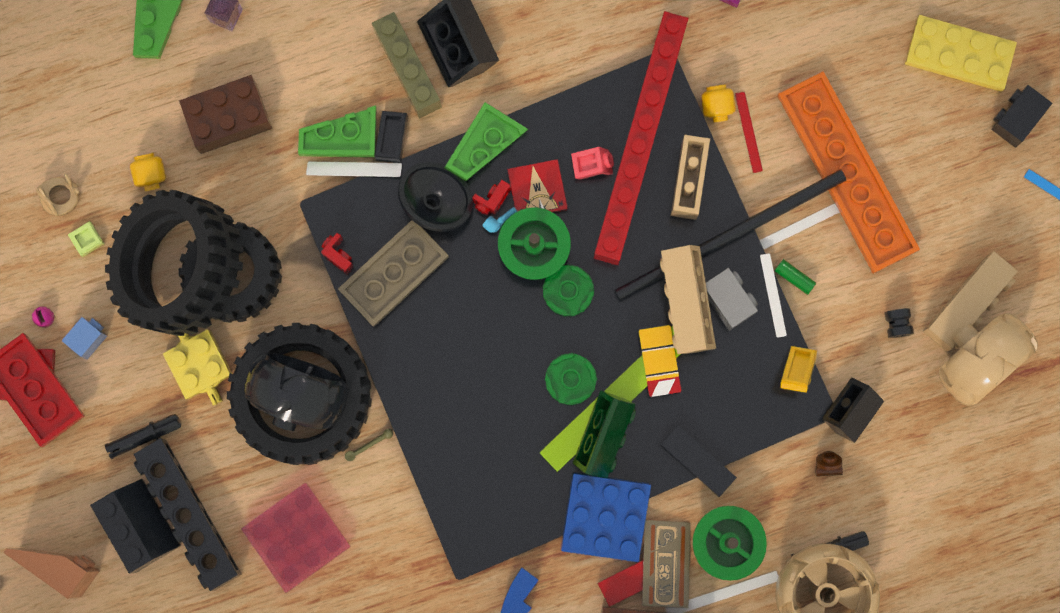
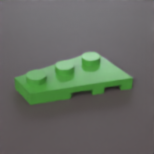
[133,0,183,59]
[298,105,377,157]

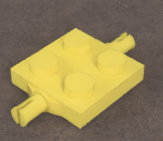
[163,329,232,406]

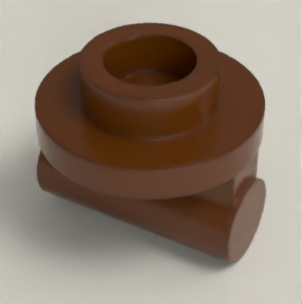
[815,451,843,477]

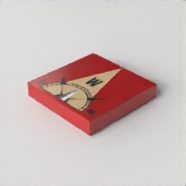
[507,159,568,213]

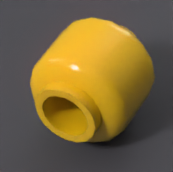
[701,84,736,122]
[130,153,166,191]

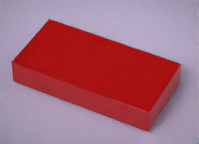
[597,560,644,607]

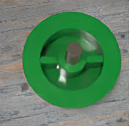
[498,208,571,280]
[692,506,767,581]

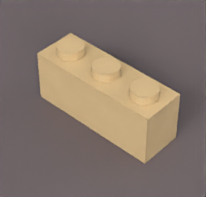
[671,135,710,220]

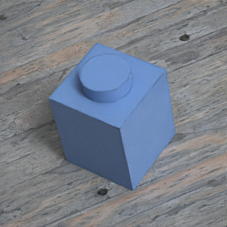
[62,317,107,360]

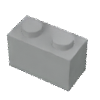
[706,268,758,331]

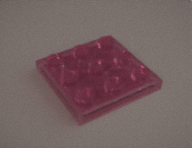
[241,483,351,593]

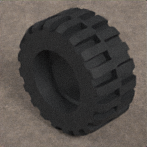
[178,222,282,323]

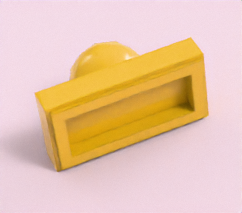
[781,346,817,393]

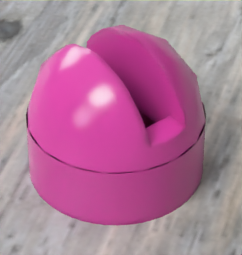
[32,306,54,328]

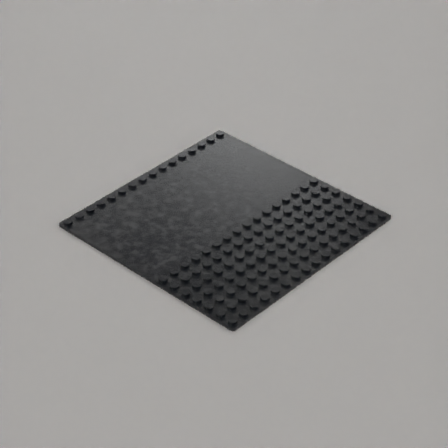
[300,54,833,580]

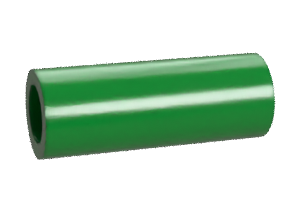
[774,259,816,295]

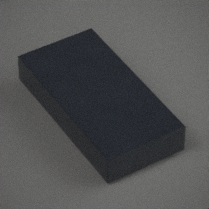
[375,111,408,163]

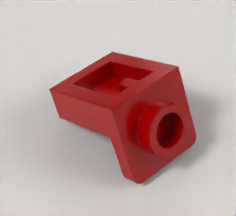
[472,180,511,216]
[321,233,354,275]

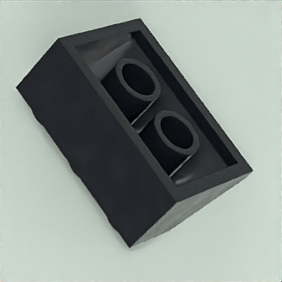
[417,0,500,88]
[90,479,181,574]

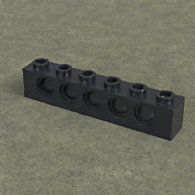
[133,438,242,591]

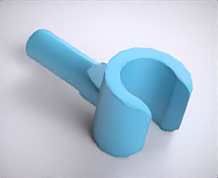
[482,207,518,232]

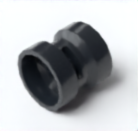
[884,308,914,338]

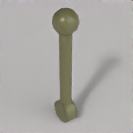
[345,429,393,461]

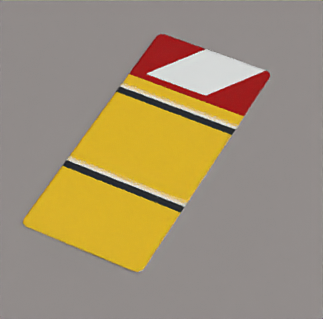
[639,325,681,397]

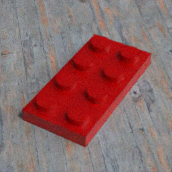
[0,333,85,447]

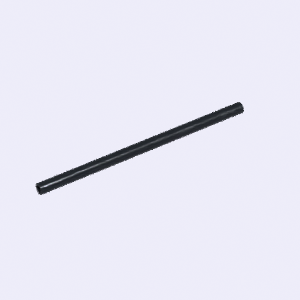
[615,170,846,301]

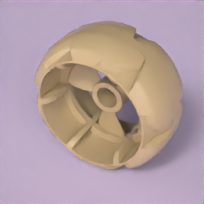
[939,313,1038,406]
[775,543,880,613]

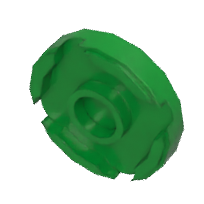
[543,265,594,316]
[545,353,597,405]

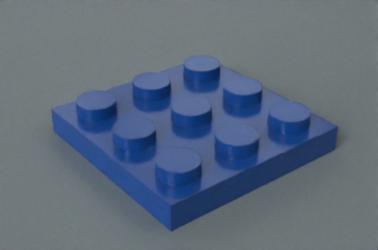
[561,472,651,562]

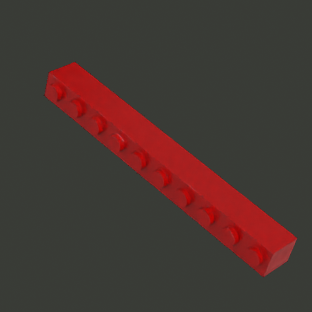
[594,11,689,265]

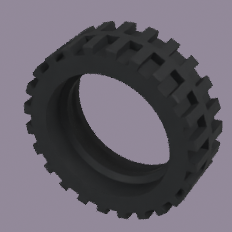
[105,190,243,336]
[227,323,372,465]

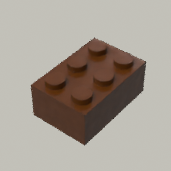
[179,75,273,154]

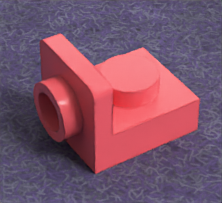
[571,147,614,180]

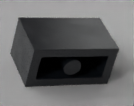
[991,85,1053,148]
[822,377,884,443]

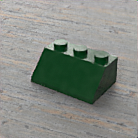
[573,390,636,478]

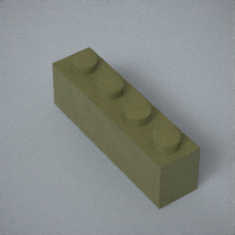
[372,12,442,119]

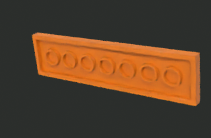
[778,71,920,274]

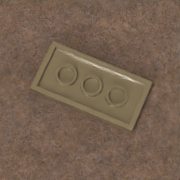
[338,220,449,327]

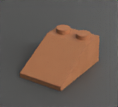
[3,548,100,599]

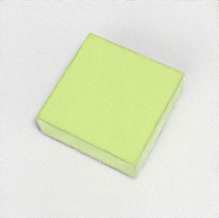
[68,221,105,257]

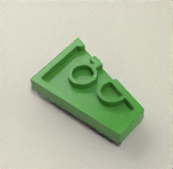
[444,102,528,181]

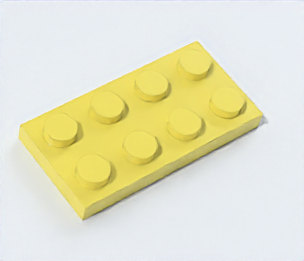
[905,15,1017,92]

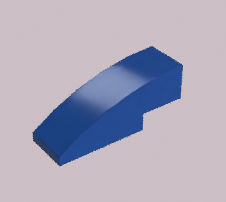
[501,568,539,613]

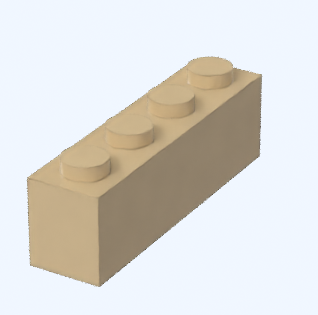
[660,245,716,354]
[923,251,1018,352]

